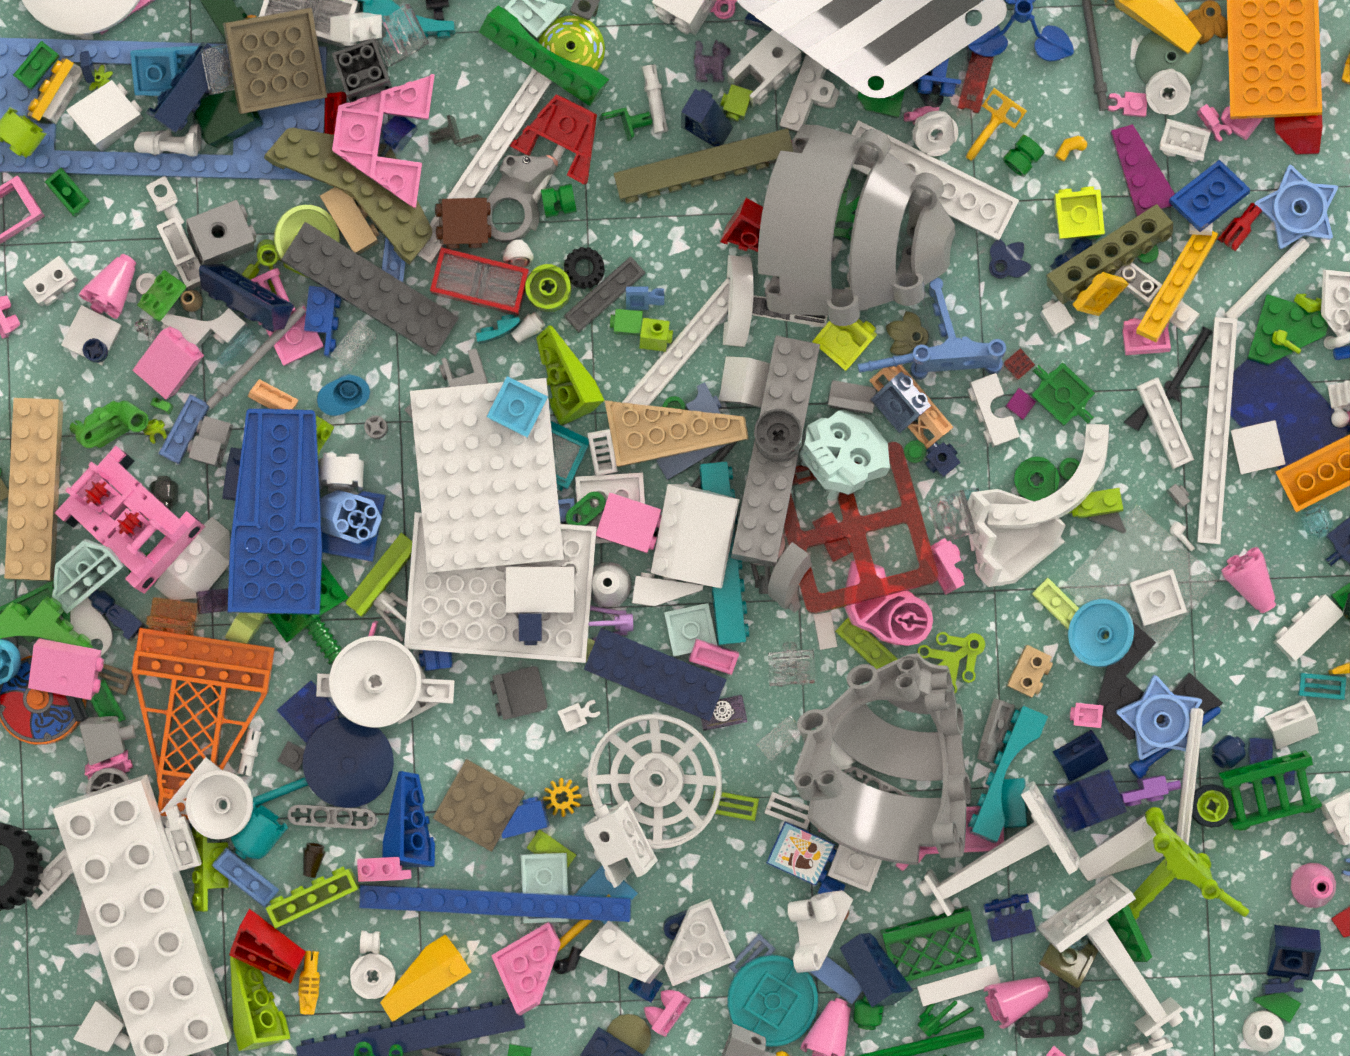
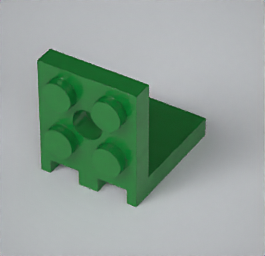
[267,561,349,643]

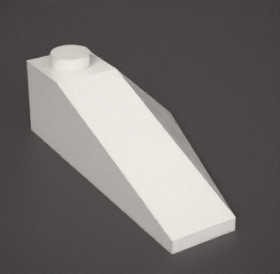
[1078,812,1164,881]

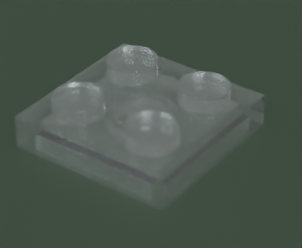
[927,490,976,542]

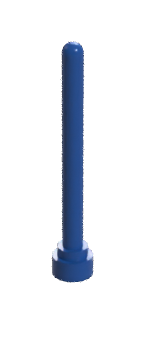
[1128,706,1221,780]

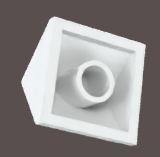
[719,356,770,408]

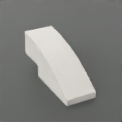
[157,216,201,290]

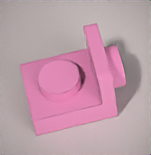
[1070,703,1103,728]

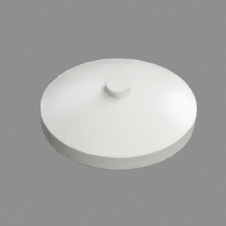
[329,636,421,728]

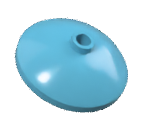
[1068,599,1134,667]

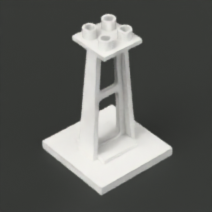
[918,781,1081,916]
[1037,874,1183,1040]

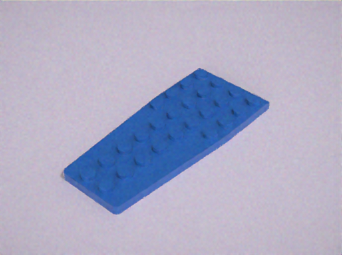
[228,409,322,615]

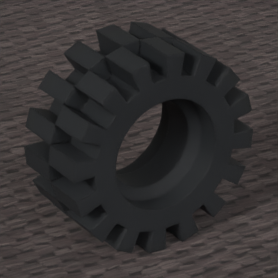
[564,247,605,289]

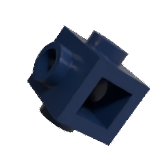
[925,442,961,478]

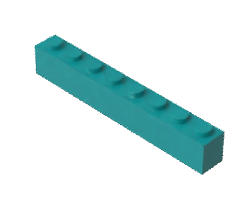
[699,461,749,645]

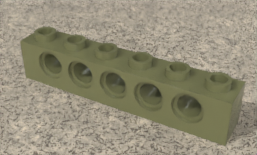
[1046,204,1173,304]

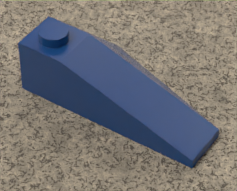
[382,771,435,867]

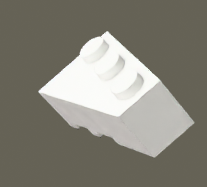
[580,921,664,984]

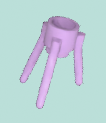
[588,605,633,641]

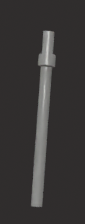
[206,306,306,409]

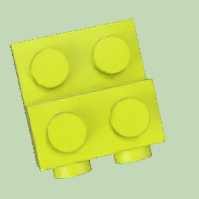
[1053,186,1105,240]
[812,319,877,371]

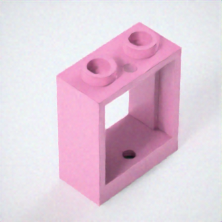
[0,175,45,244]

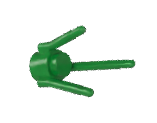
[917,1001,974,1037]

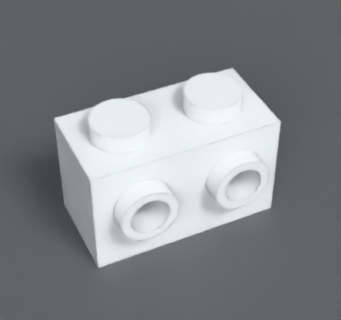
[330,12,382,46]
[23,256,78,307]

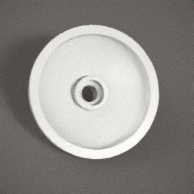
[186,770,253,839]

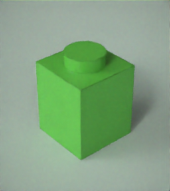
[610,309,643,336]

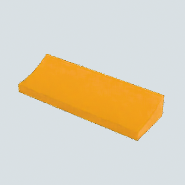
[1275,434,1350,512]

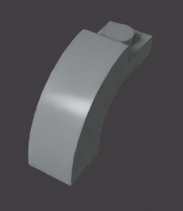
[768,542,812,613]

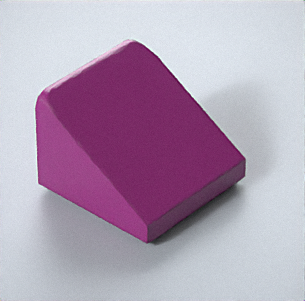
[1005,388,1036,420]

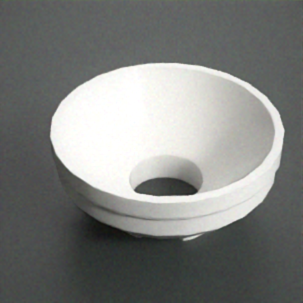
[1242,1010,1284,1052]

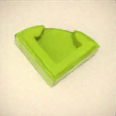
[1294,294,1322,313]

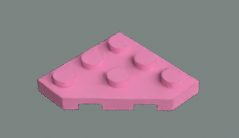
[491,922,561,1016]

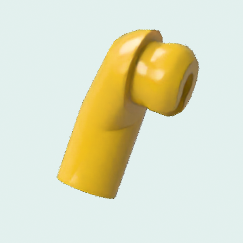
[1055,136,1087,162]

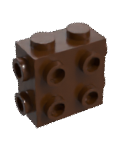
[435,198,491,249]

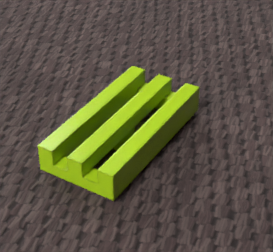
[712,791,759,821]

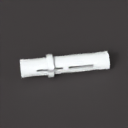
[642,64,668,134]

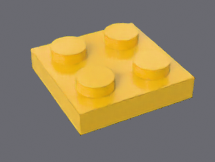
[1072,272,1129,316]

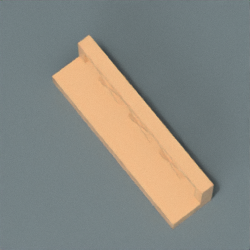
[869,365,954,450]

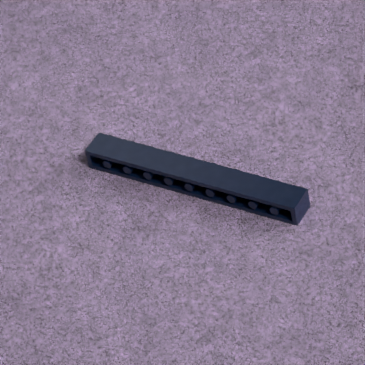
[296,997,526,1056]

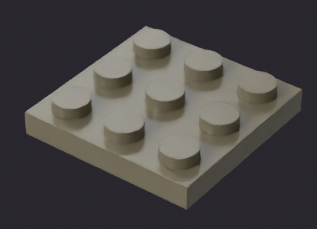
[433,759,525,852]

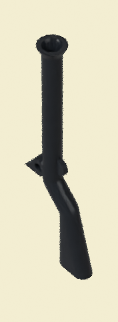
[1123,326,1213,432]

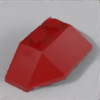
[1274,115,1323,155]

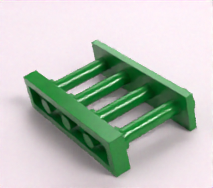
[1218,750,1322,831]

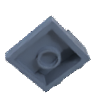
[870,371,931,433]

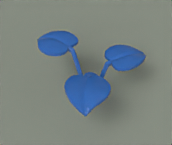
[968,0,1074,61]

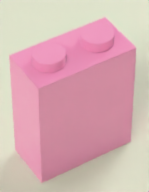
[132,326,204,400]
[596,493,662,553]

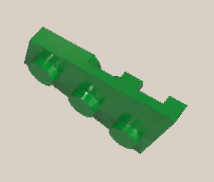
[1107,905,1152,962]

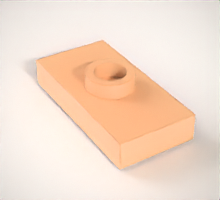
[248,379,298,410]

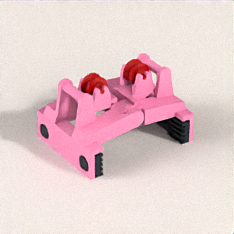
[55,446,205,594]

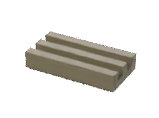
[98,664,133,695]

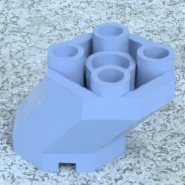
[320,490,382,544]

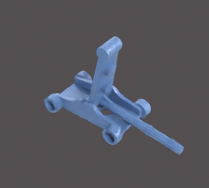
[857,278,1006,380]

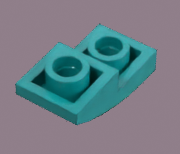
[476,314,521,344]
[1002,778,1027,828]

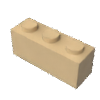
[320,187,380,255]

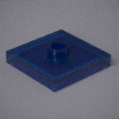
[277,680,341,744]

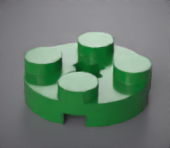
[1014,457,1060,502]

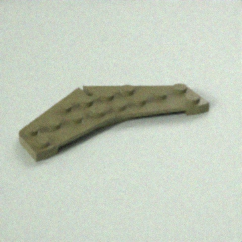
[264,128,433,265]

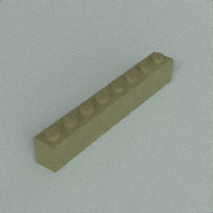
[614,128,793,204]

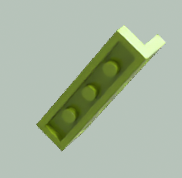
[345,533,412,617]

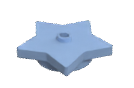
[1254,165,1338,250]
[1116,675,1202,760]

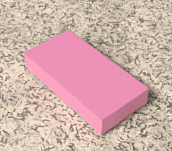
[689,639,739,675]

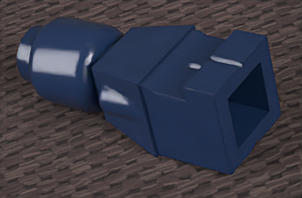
[88,589,145,641]

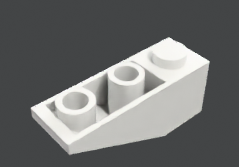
[632,572,703,607]

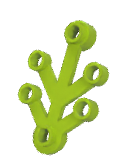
[917,632,985,693]

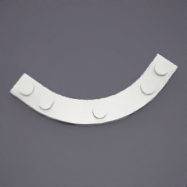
[988,424,1109,529]

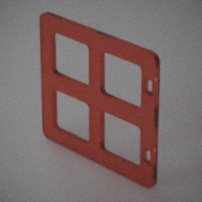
[784,442,938,614]

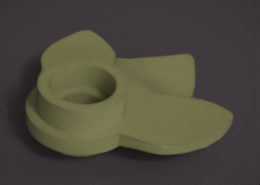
[886,311,929,355]

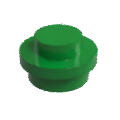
[904,440,926,463]

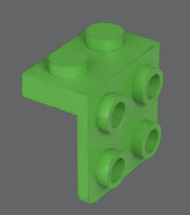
[137,270,186,322]

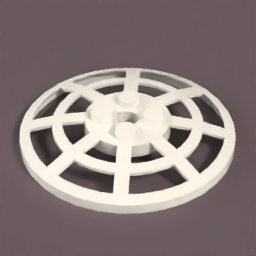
[588,714,722,849]

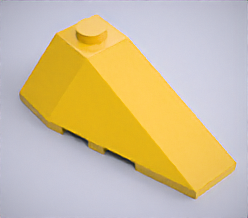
[380,934,471,1022]

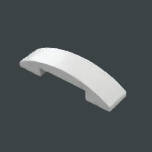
[723,255,754,347]

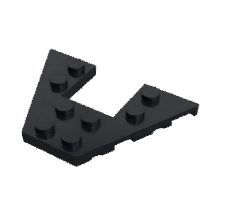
[1096,622,1223,740]

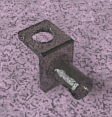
[429,115,483,147]

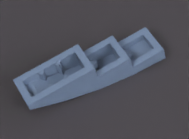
[656,414,734,480]

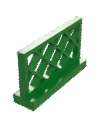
[880,906,983,981]

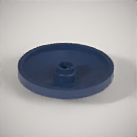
[303,717,394,808]

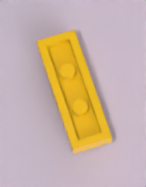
[27,58,74,121]

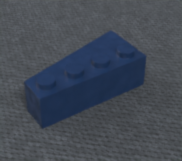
[145,42,229,133]

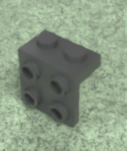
[490,666,548,720]

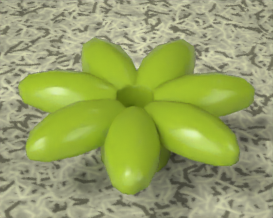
[84,64,113,91]

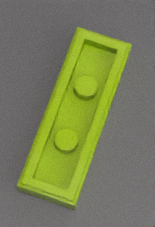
[835,617,897,670]

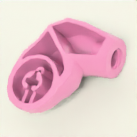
[844,561,933,646]

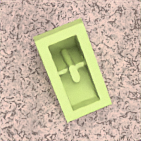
[225,613,268,644]

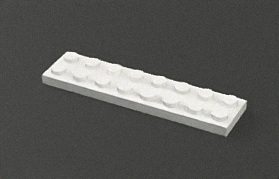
[851,120,1019,241]

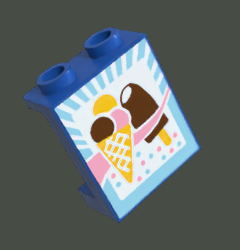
[766,821,837,886]

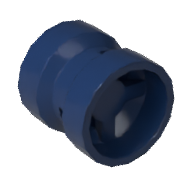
[82,338,109,363]

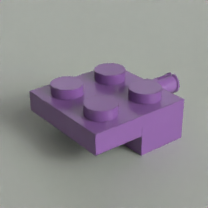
[1117,775,1181,806]

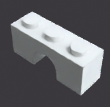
[967,373,1020,448]

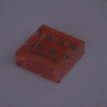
[1003,348,1035,380]

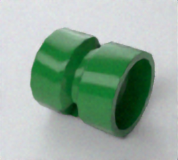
[1002,134,1045,177]
[541,184,577,218]

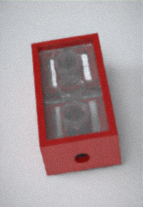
[430,247,530,316]

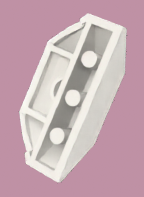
[154,517,230,601]

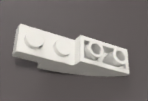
[1115,263,1200,334]

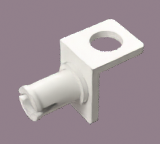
[146,176,185,224]

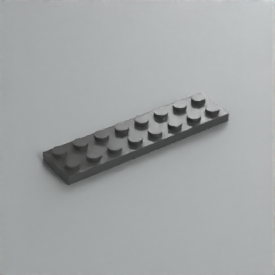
[281,222,459,356]

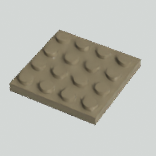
[223,8,327,114]

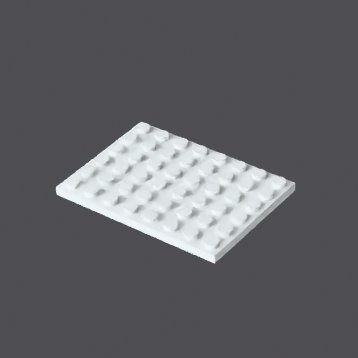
[410,378,564,573]
[404,512,597,663]

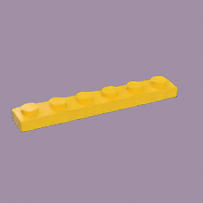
[1136,231,1218,343]

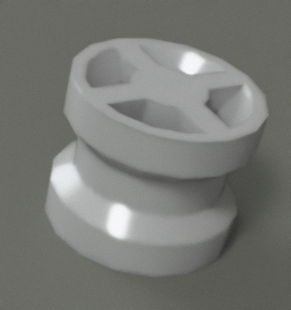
[364,416,388,439]

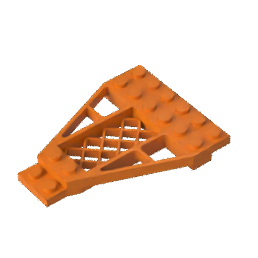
[132,628,275,820]

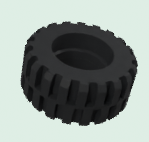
[0,823,43,911]

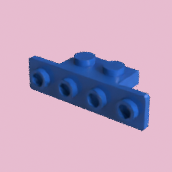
[304,286,341,358]

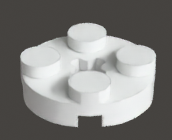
[1145,69,1191,115]
[913,111,958,156]
[350,953,396,999]

